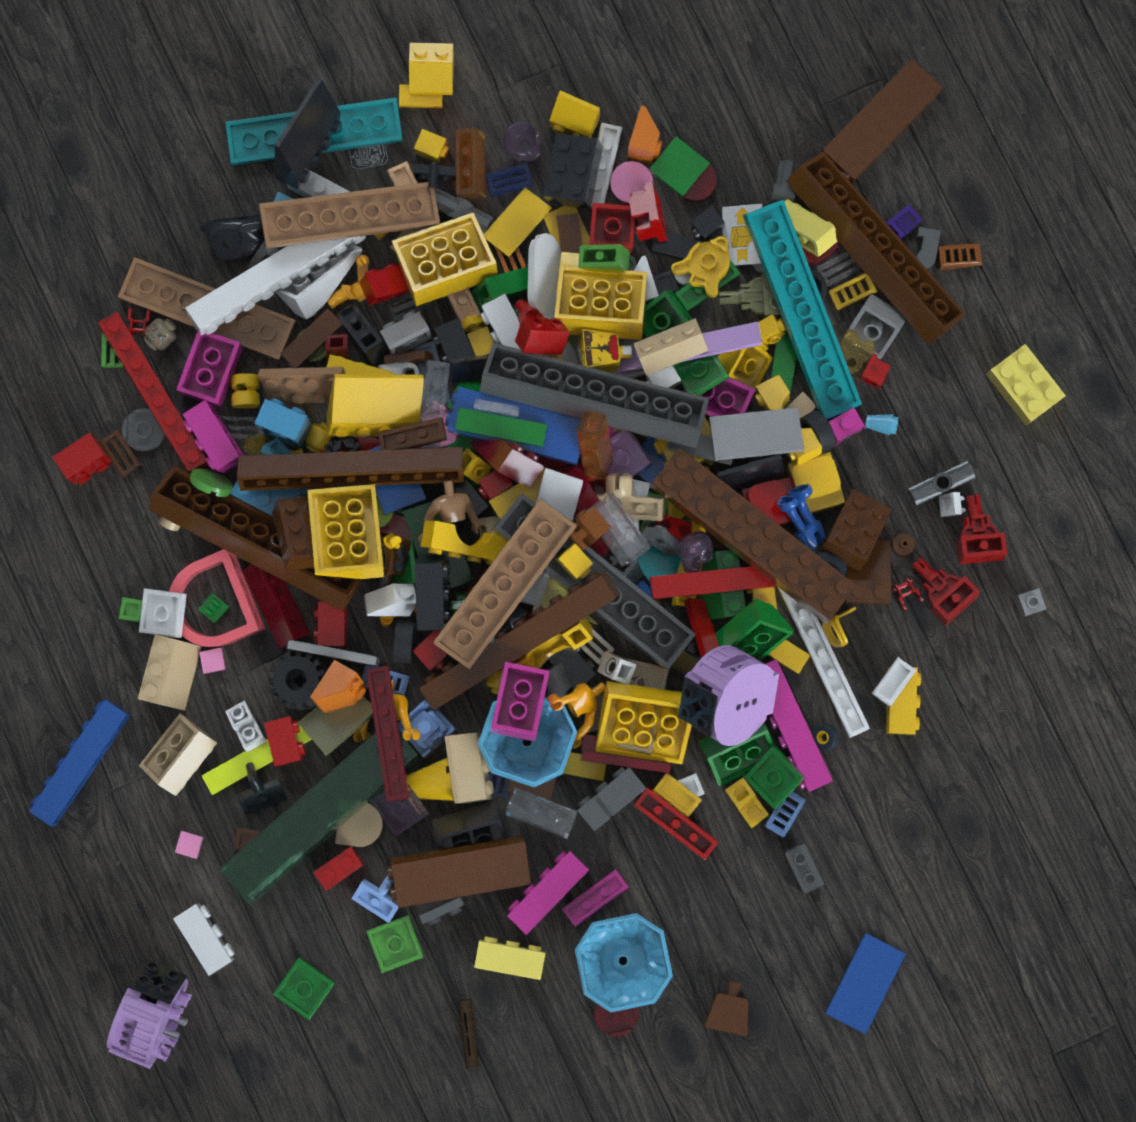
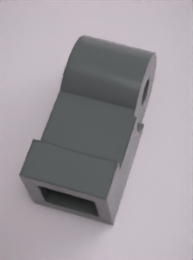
[915,227,941,271]

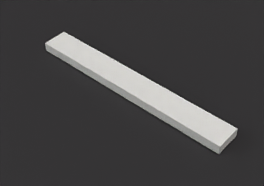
[777,587,870,738]

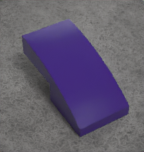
[887,204,924,239]

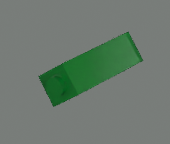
[471,266,528,313]

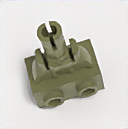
[718,272,782,320]

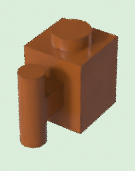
[568,507,611,551]

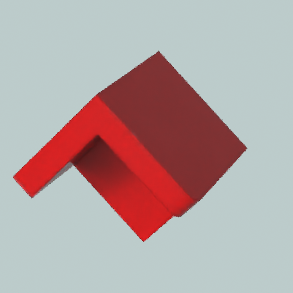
[859,353,890,389]

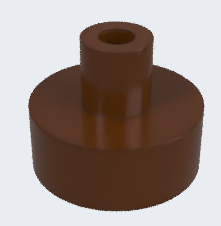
[891,534,915,556]

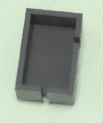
[577,767,646,832]

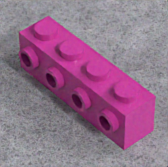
[507,851,589,935]

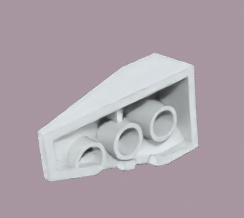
[275,244,362,320]

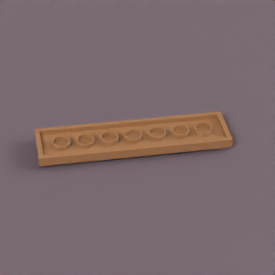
[259,182,440,249]
[118,257,296,361]
[433,498,577,669]

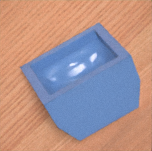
[398,699,457,759]

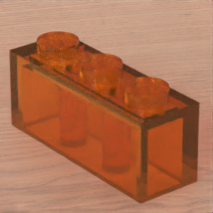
[455,128,486,200]
[577,412,614,479]

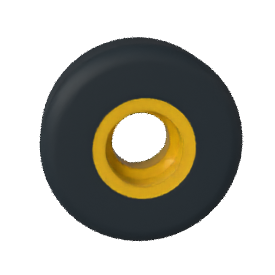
[812,724,839,751]

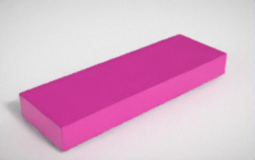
[562,869,629,927]

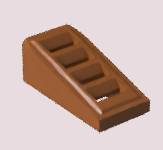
[937,244,982,271]

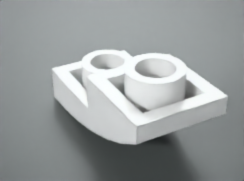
[225,700,266,752]

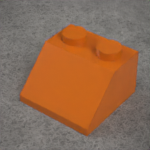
[627,105,662,165]
[310,660,367,713]

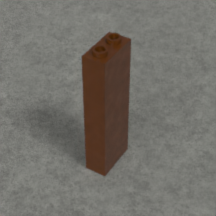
[822,59,943,184]
[387,835,531,908]

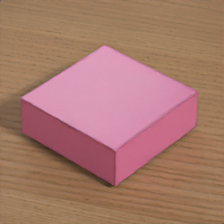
[199,648,226,674]
[175,831,204,859]

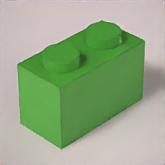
[578,244,630,271]

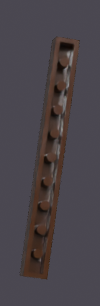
[237,447,464,491]
[419,571,620,710]

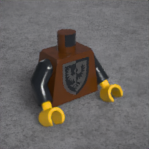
[378,533,411,587]

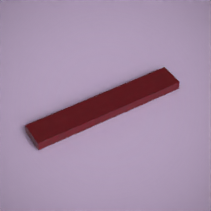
[366,666,410,802]

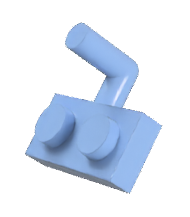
[352,875,398,923]

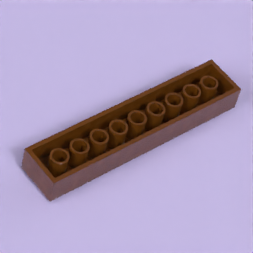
[786,151,966,345]
[649,447,857,623]
[149,466,364,611]

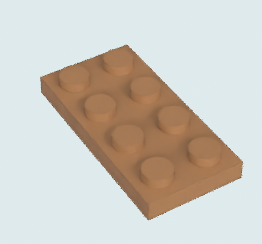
[258,367,346,404]

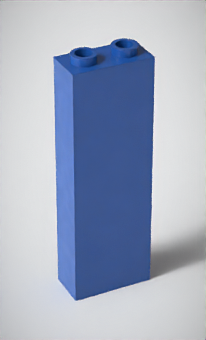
[445,387,588,466]

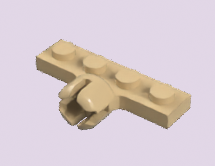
[597,473,664,521]

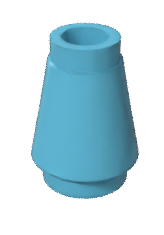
[866,414,899,436]

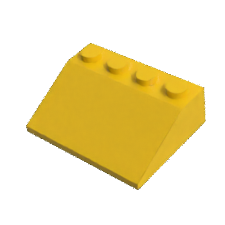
[392,213,498,306]
[554,266,647,340]
[326,374,424,437]
[307,484,384,579]
[595,681,692,764]

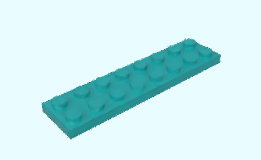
[225,97,403,166]

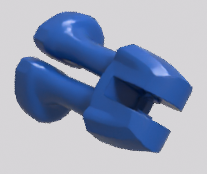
[777,484,826,551]

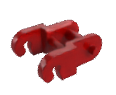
[128,307,151,336]
[893,577,923,611]

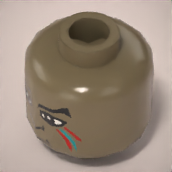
[144,318,177,351]

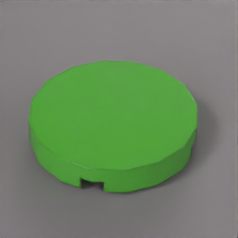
[189,468,233,497]

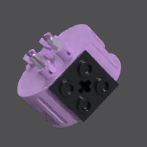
[678,645,779,746]
[107,958,192,1069]

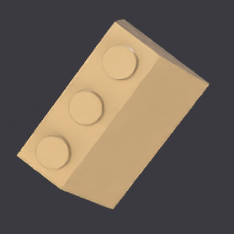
[633,318,708,376]
[138,634,202,711]
[139,713,217,796]
[444,733,494,804]

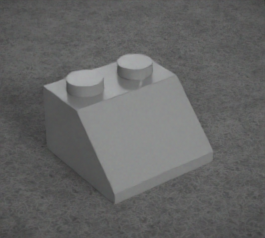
[844,294,906,360]
[380,312,432,354]

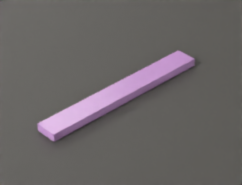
[609,322,762,375]

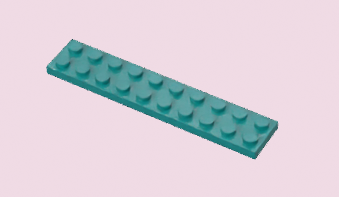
[743,200,862,419]

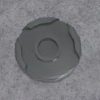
[122,408,165,452]

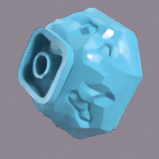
[478,697,577,787]
[575,913,673,1012]

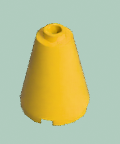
[406,757,454,801]

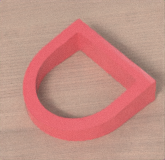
[169,549,266,647]

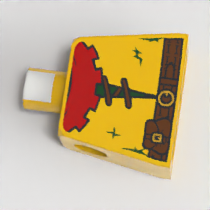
[579,329,632,372]

